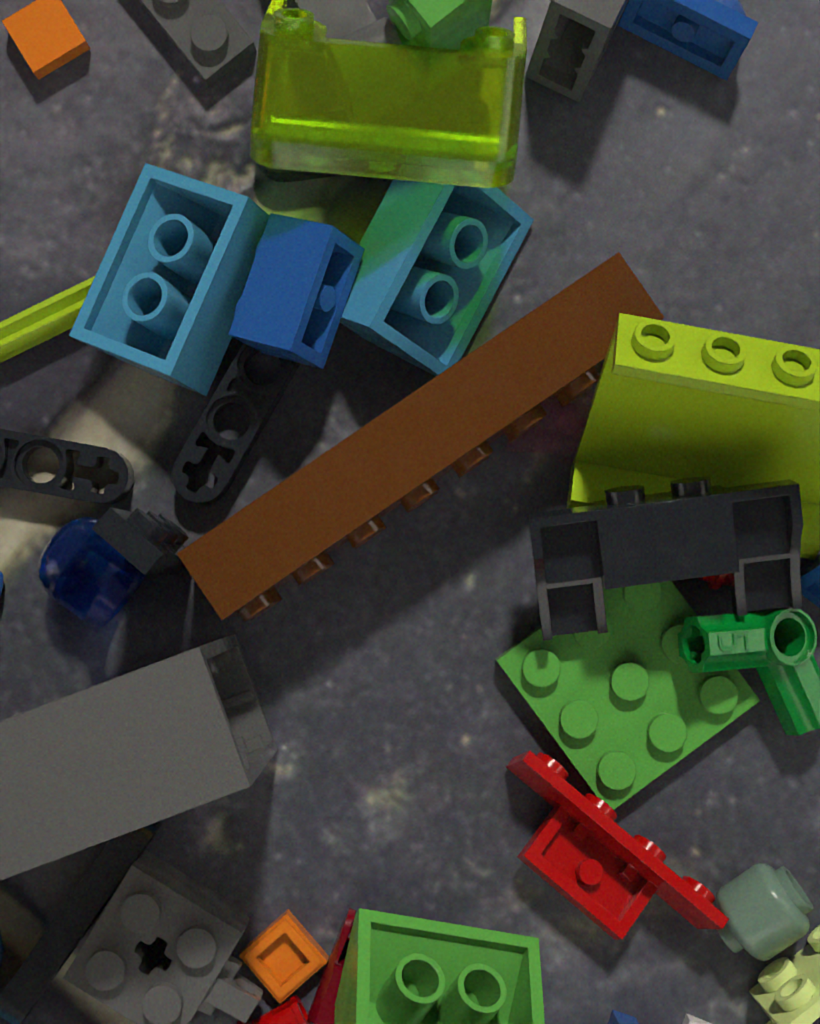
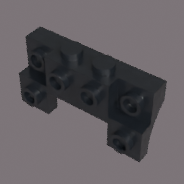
[527,477,803,641]

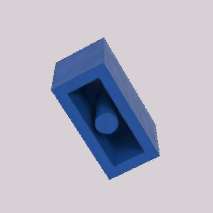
[228,213,365,369]

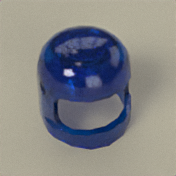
[38,517,147,633]

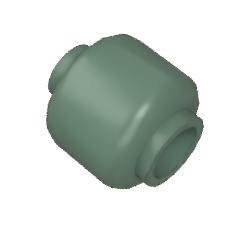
[716,862,814,961]

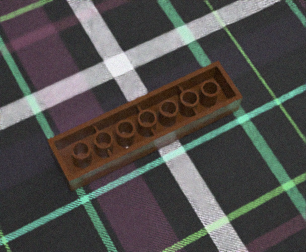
[177,252,665,623]

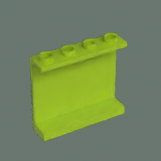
[567,313,820,560]

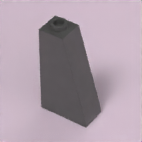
[525,0,629,103]

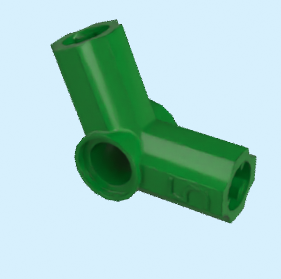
[677,608,820,736]

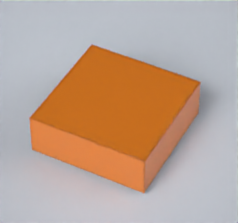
[2,0,91,80]
[239,909,329,1003]

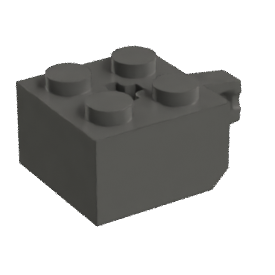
[63,850,263,1024]

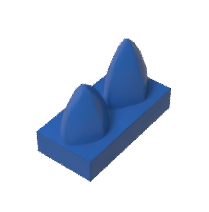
[618,0,759,81]

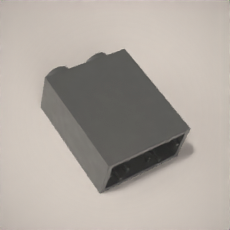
[0,634,278,881]

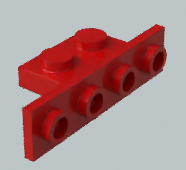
[506,750,729,940]

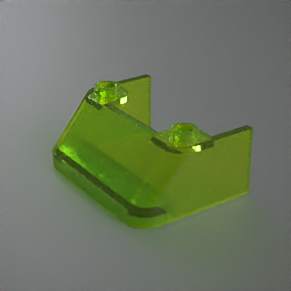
[250,0,527,188]

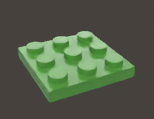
[495,581,760,810]

